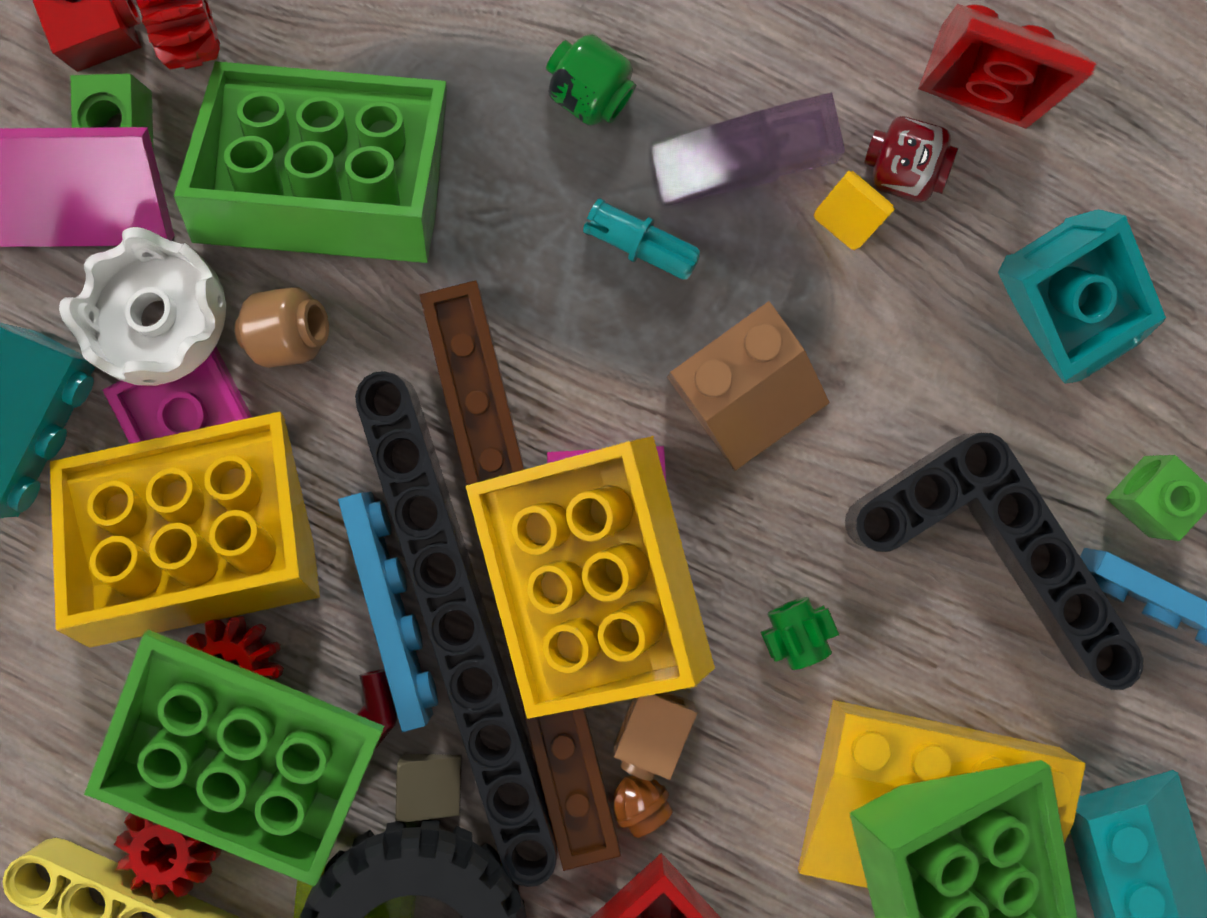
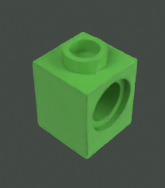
[70,73,154,151]
[1106,455,1207,541]

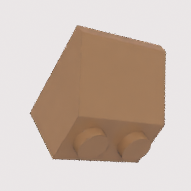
[667,301,830,471]

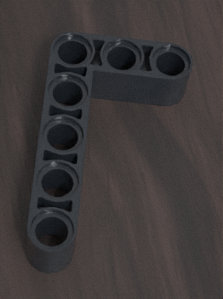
[845,433,1144,690]

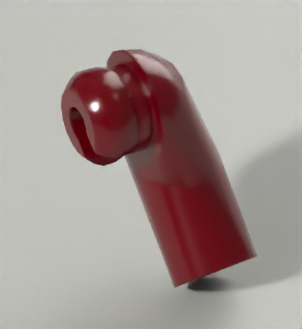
[357,669,397,749]

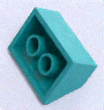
[0,322,96,518]
[1070,770,1207,918]

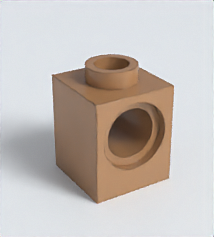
[614,692,697,781]

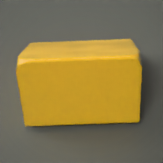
[813,170,895,250]

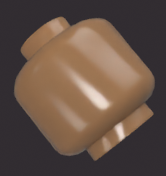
[235,287,329,368]

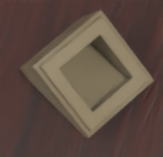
[395,754,462,822]

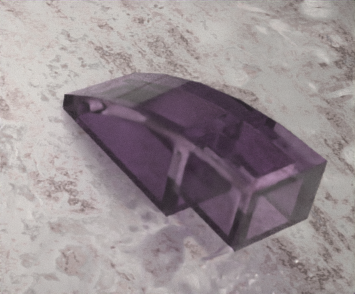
[651,92,845,206]

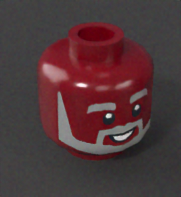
[864,116,959,203]

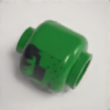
[546,34,636,126]

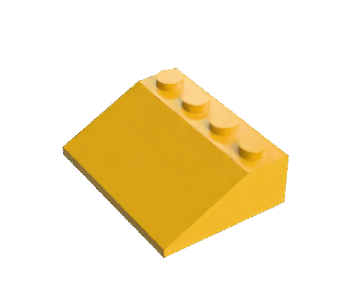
[50,411,320,648]
[465,436,715,719]
[798,700,1086,888]

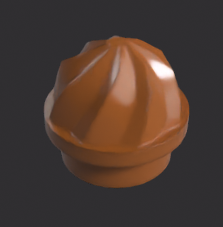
[613,775,673,838]

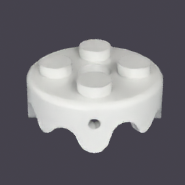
[59,227,227,386]

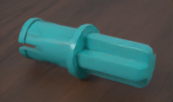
[583,198,700,279]

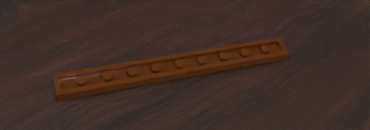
[419,280,621,871]

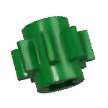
[761,597,839,670]

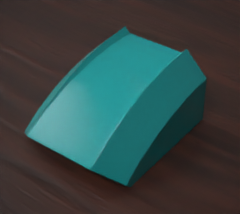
[998,209,1166,384]

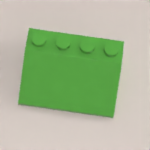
[174,61,447,263]
[84,629,384,886]
[849,760,1077,918]

